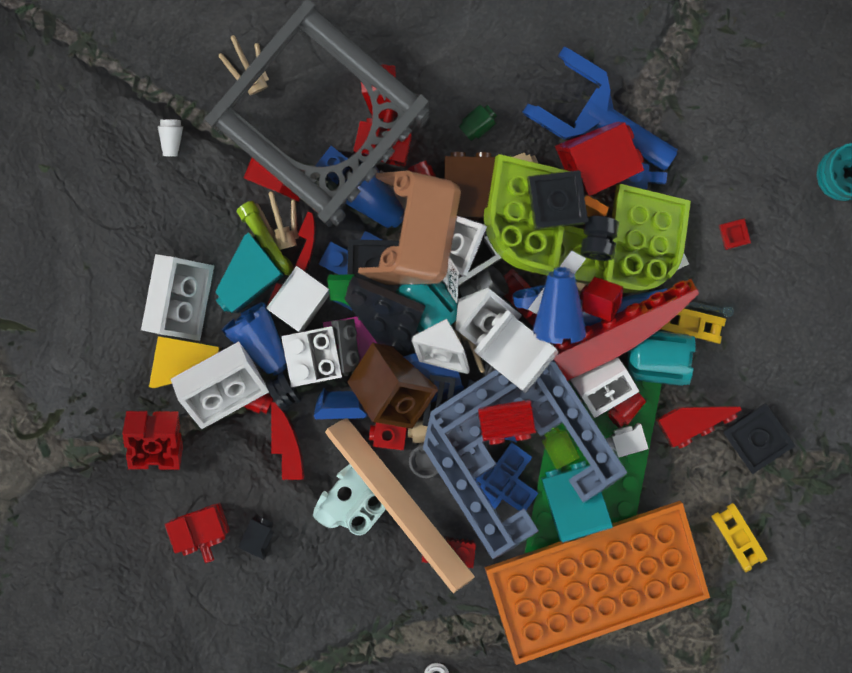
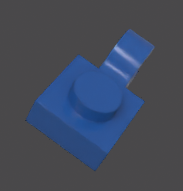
[621,163,667,190]

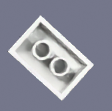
[141,254,214,341]
[171,342,269,429]

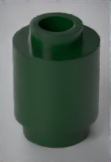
[459,104,497,142]

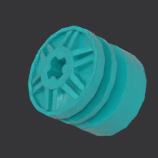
[816,143,852,201]

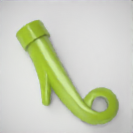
[236,201,294,275]

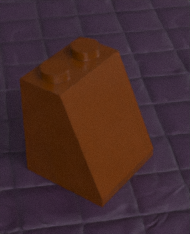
[445,152,495,221]
[347,342,439,429]

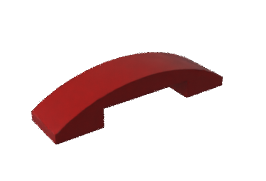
[267,212,316,306]

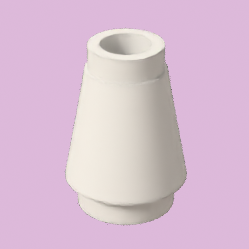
[158,119,183,156]

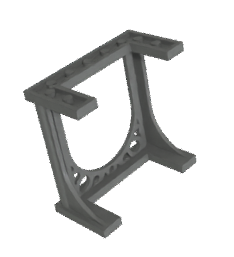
[204,0,429,228]

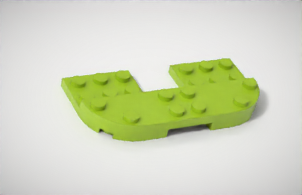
[484,154,691,294]

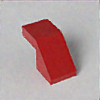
[243,158,300,202]

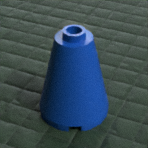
[337,162,405,228]
[533,267,586,344]
[222,302,287,375]

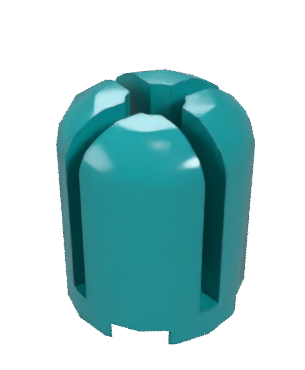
[395,281,458,333]
[627,331,695,386]

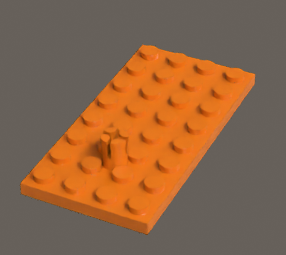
[484,501,710,665]

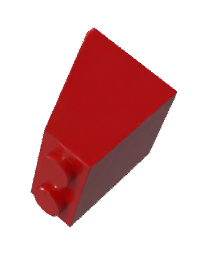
[555,122,644,196]

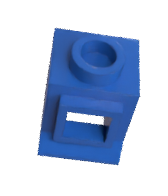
[315,146,351,184]

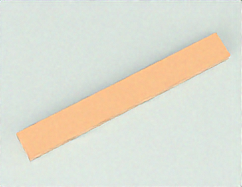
[325,419,475,593]

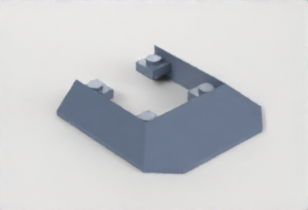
[423,362,627,559]

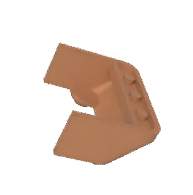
[358,171,461,285]

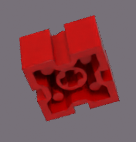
[353,109,412,168]
[122,411,183,470]
[164,502,230,563]

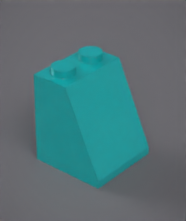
[215,232,285,313]
[541,460,613,543]

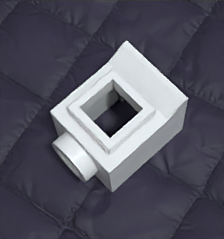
[606,423,648,458]

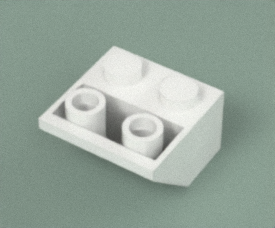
[281,326,342,387]
[570,357,639,418]

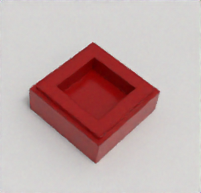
[719,218,751,250]

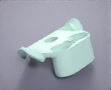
[313,464,386,535]

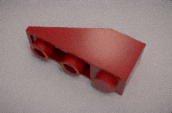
[656,406,742,449]

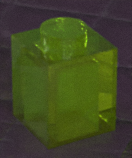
[541,427,580,469]

